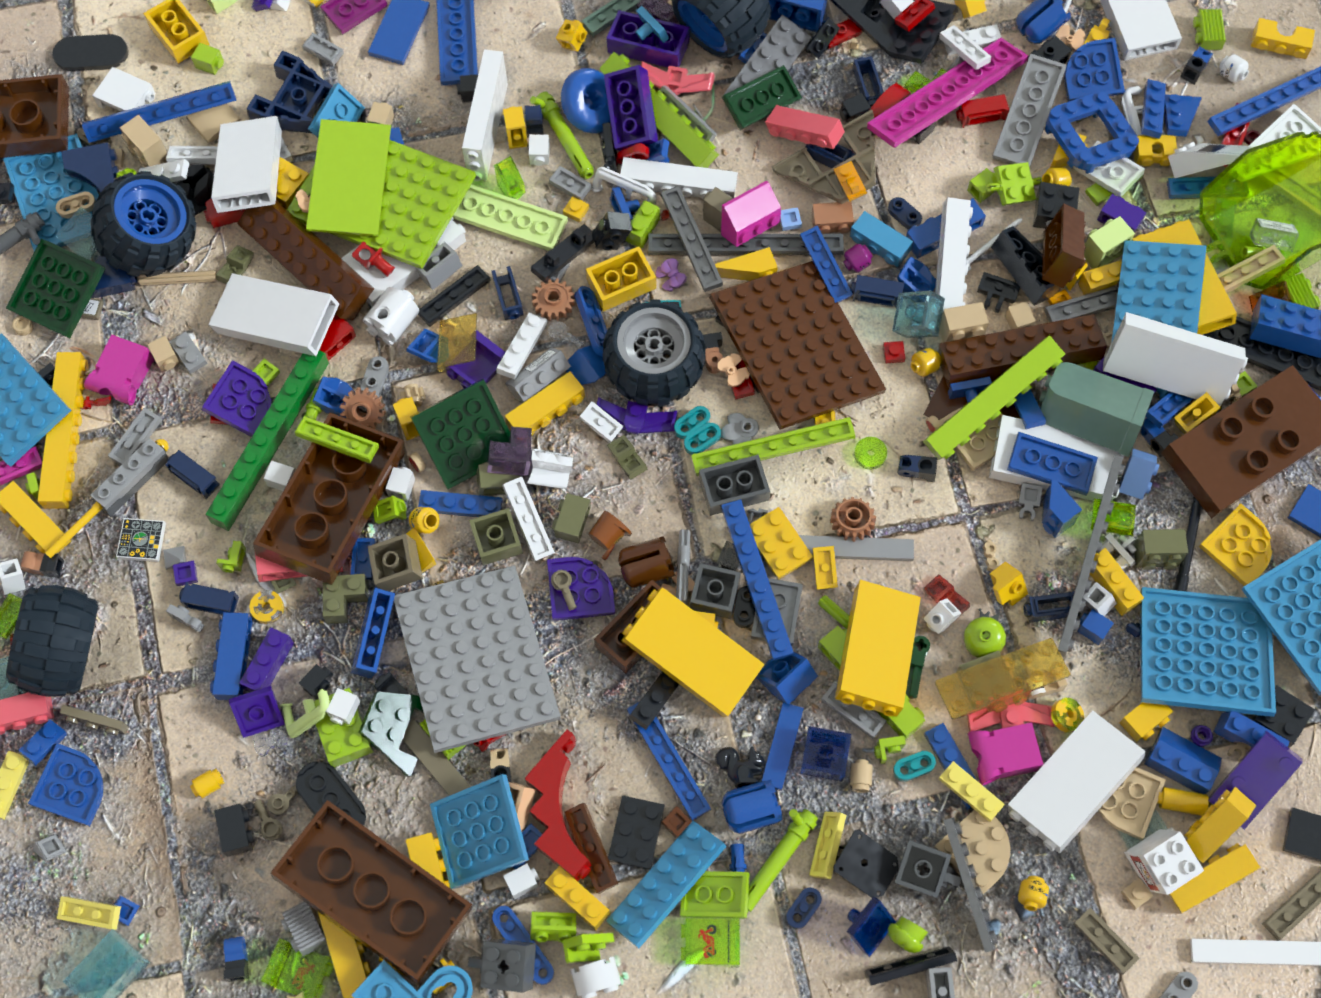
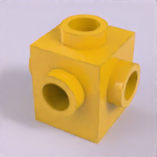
[556,19,588,52]

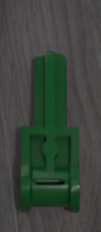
[906,636,930,699]

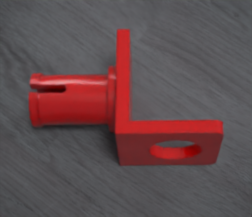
[351,242,395,277]

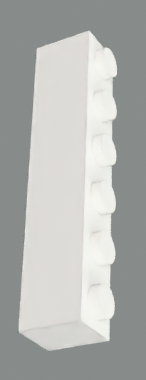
[620,157,738,199]
[933,197,973,317]

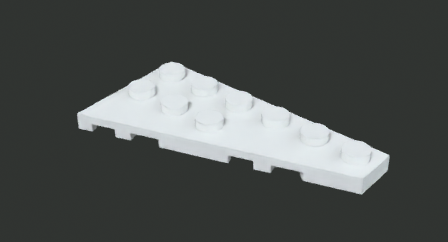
[1226,104,1321,181]

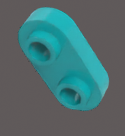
[674,406,710,439]
[684,423,721,455]
[893,751,936,782]

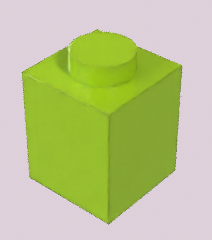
[191,43,224,75]
[967,168,996,203]

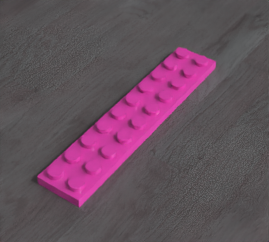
[867,38,1028,148]

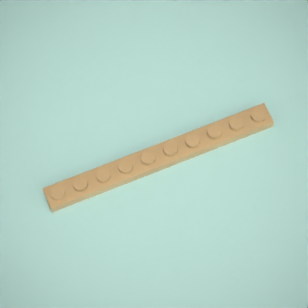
[1103,245,1286,350]

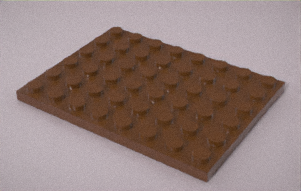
[709,261,886,430]

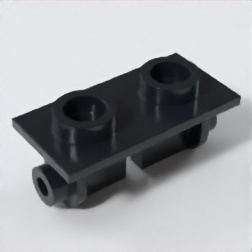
[805,17,840,59]

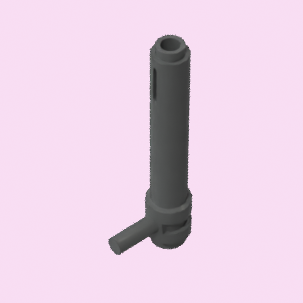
[0,212,45,255]

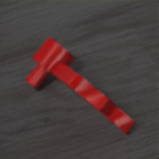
[82,396,111,410]

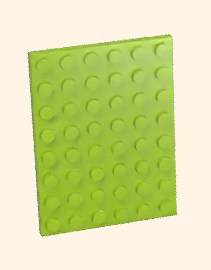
[287,140,476,269]

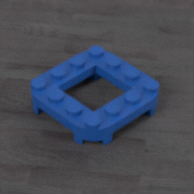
[1045,92,1139,174]

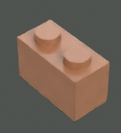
[811,201,854,234]

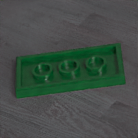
[722,65,802,130]

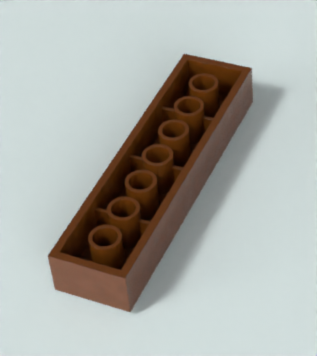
[237,200,375,320]
[938,314,1107,389]

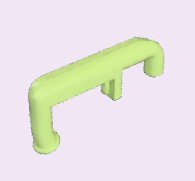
[280,689,329,738]

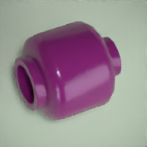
[843,244,873,273]

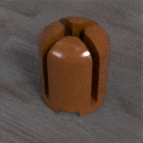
[618,536,676,588]

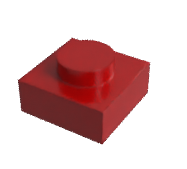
[883,341,906,364]

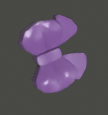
[656,258,687,291]

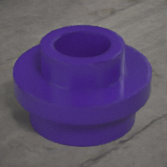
[1190,725,1213,747]

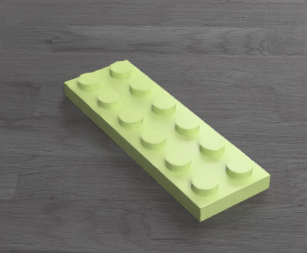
[453,185,568,251]

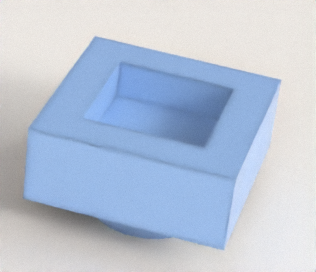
[780,207,802,231]

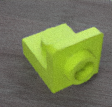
[373,496,407,524]
[216,540,246,573]
[874,736,906,764]

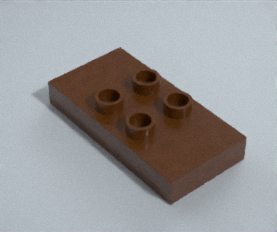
[0,74,69,158]
[1161,365,1321,519]
[253,413,405,585]
[270,800,472,984]

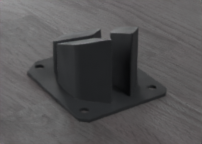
[175,165,214,215]
[833,829,899,899]

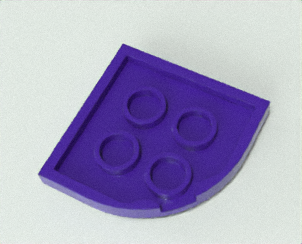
[202,360,272,437]
[547,557,616,621]

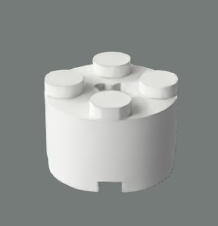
[570,956,621,998]

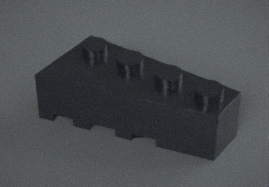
[991,226,1061,306]

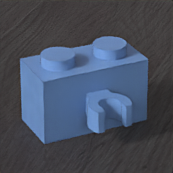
[1119,449,1159,500]

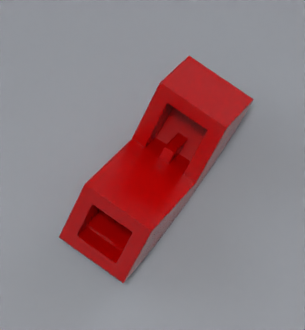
[869,83,911,118]

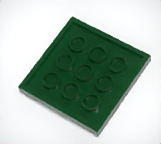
[6,238,106,338]
[410,379,520,489]

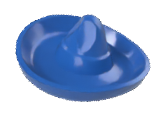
[561,68,611,133]

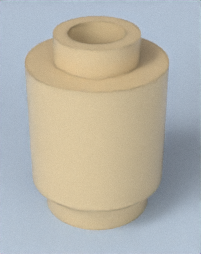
[850,759,873,793]

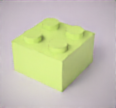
[1084,216,1135,269]

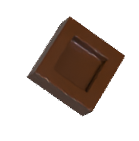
[660,806,692,838]

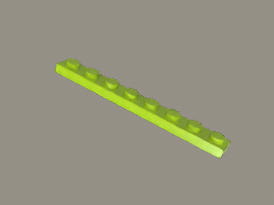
[691,417,855,476]

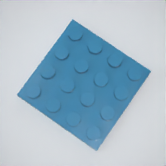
[430,774,529,889]

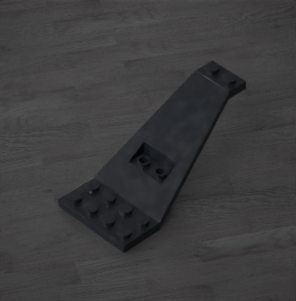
[830,0,958,64]

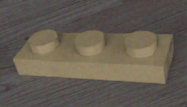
[60,705,129,736]
[1073,908,1140,975]

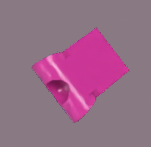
[84,334,154,406]
[967,722,1043,786]

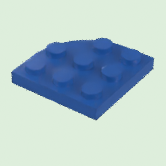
[1064,38,1125,102]
[28,743,103,827]

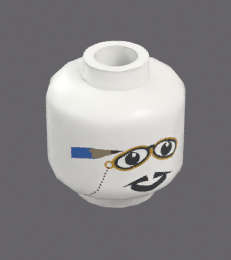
[1219,54,1249,83]

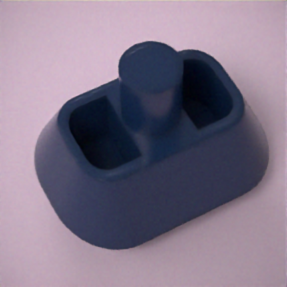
[1125,622,1141,637]

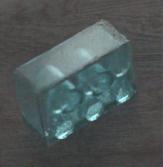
[63,929,151,998]

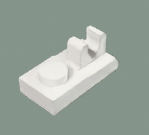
[579,401,623,443]

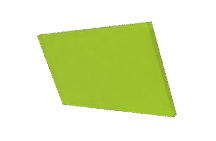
[306,119,391,237]

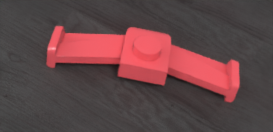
[641,61,715,95]
[967,698,1055,732]

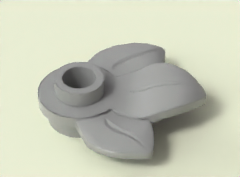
[721,413,759,445]

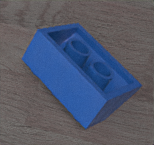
[1144,727,1222,794]

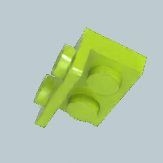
[562,933,614,963]

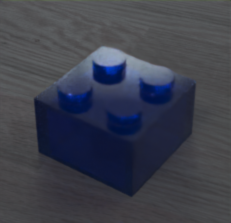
[800,726,852,782]

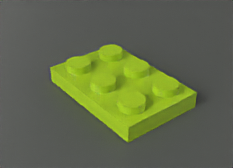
[680,871,749,919]

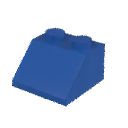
[1042,479,1082,538]
[756,651,818,705]

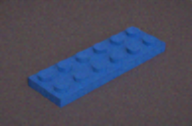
[437,0,478,86]

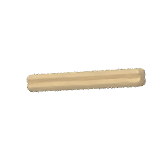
[138,270,217,286]

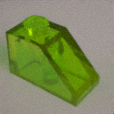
[494,156,526,199]

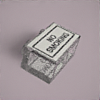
[1249,218,1299,252]

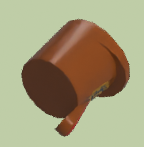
[588,511,632,560]

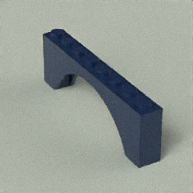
[62,142,137,298]

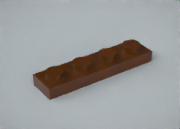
[564,803,619,894]

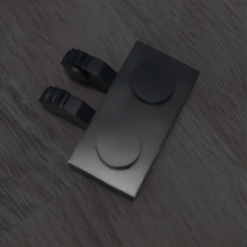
[977,272,1020,313]

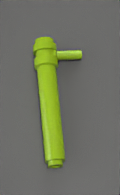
[530,92,594,179]
[747,809,818,913]

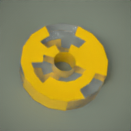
[249,590,284,624]

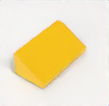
[406,528,436,573]

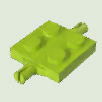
[986,162,1042,206]

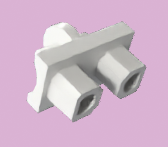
[1101,533,1137,570]

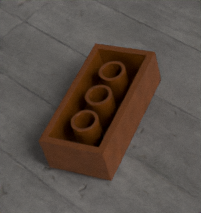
[1042,204,1086,288]
[594,580,661,674]

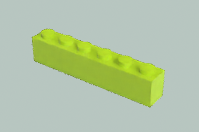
[818,626,925,740]

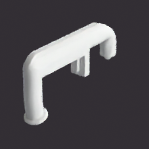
[1121,86,1165,136]
[591,167,657,205]

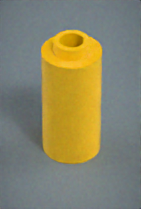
[1157,787,1209,816]

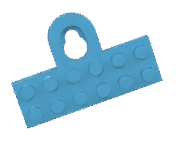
[352,960,473,998]

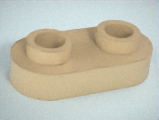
[56,192,96,219]

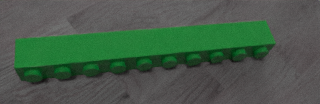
[205,350,329,531]

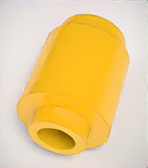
[190,768,225,799]

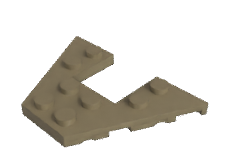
[772,110,876,204]

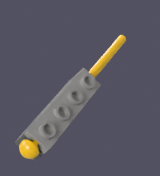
[45,438,169,559]

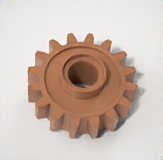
[532,278,575,321]
[340,387,386,429]
[830,497,876,542]

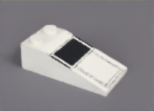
[1168,142,1262,178]

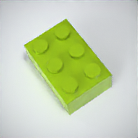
[314,688,374,768]

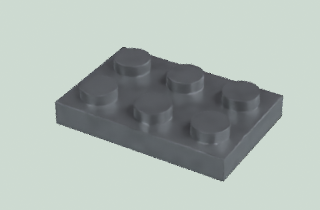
[751,578,803,646]

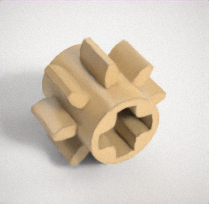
[400,383,426,408]

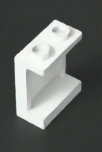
[92,67,155,112]

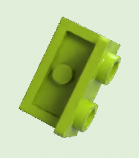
[530,911,576,943]

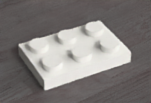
[1073,141,1145,197]

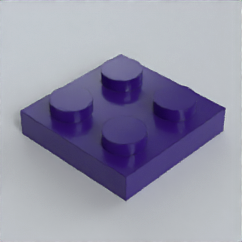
[229,686,285,738]

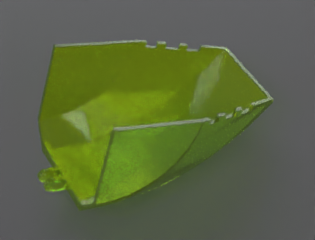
[1199,131,1321,290]

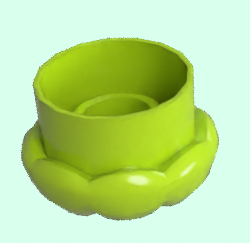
[887,916,928,953]

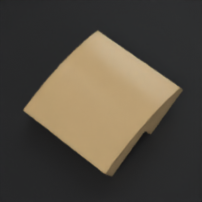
[186,103,240,143]

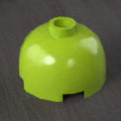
[963,617,1006,658]

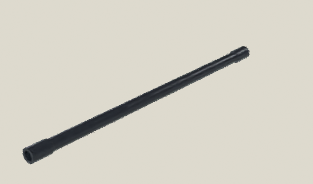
[1174,403,1223,592]

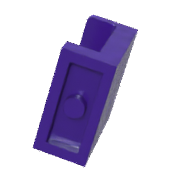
[445,330,506,388]

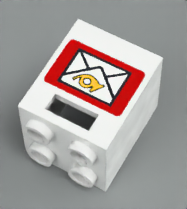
[1124,827,1204,895]

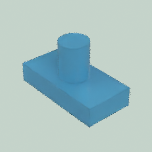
[636,6,669,43]

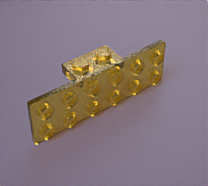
[935,638,1070,720]

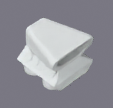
[524,448,573,489]

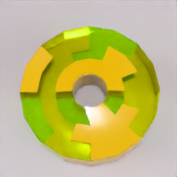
[1051,698,1085,733]

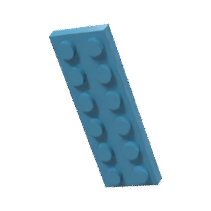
[606,821,726,949]

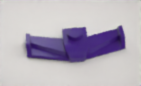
[597,397,678,434]

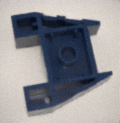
[246,50,333,134]

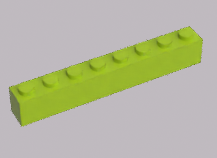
[599,52,719,168]
[923,335,1065,460]

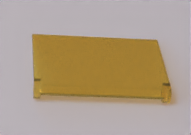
[437,313,477,372]

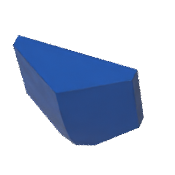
[897,257,936,303]
[406,328,449,364]
[566,345,606,386]
[312,377,355,418]

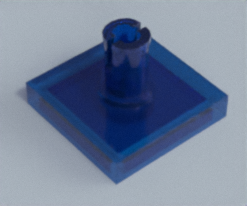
[847,896,896,957]

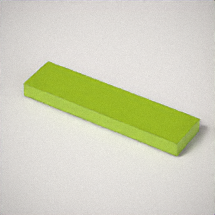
[295,416,379,463]

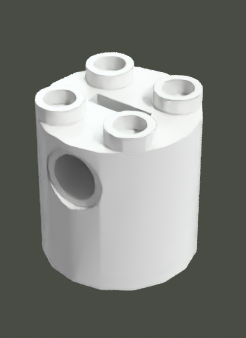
[363,287,419,346]

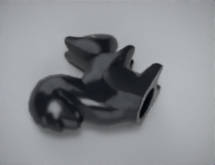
[715,746,765,788]

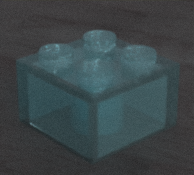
[892,291,945,338]

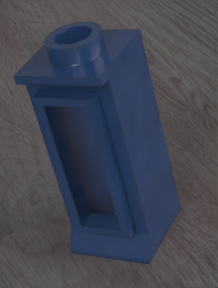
[852,56,884,107]
[805,144,855,168]
[491,266,524,320]
[851,275,904,309]
[165,450,220,500]
[179,582,239,615]
[1023,591,1081,623]

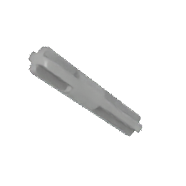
[676,529,690,604]

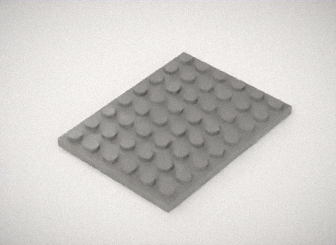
[394,566,561,753]

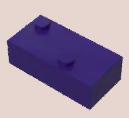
[606,10,690,68]
[604,65,658,151]
[1208,731,1303,830]

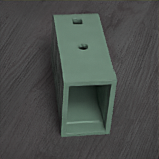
[1039,362,1154,457]

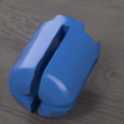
[1016,0,1071,45]
[722,780,783,834]

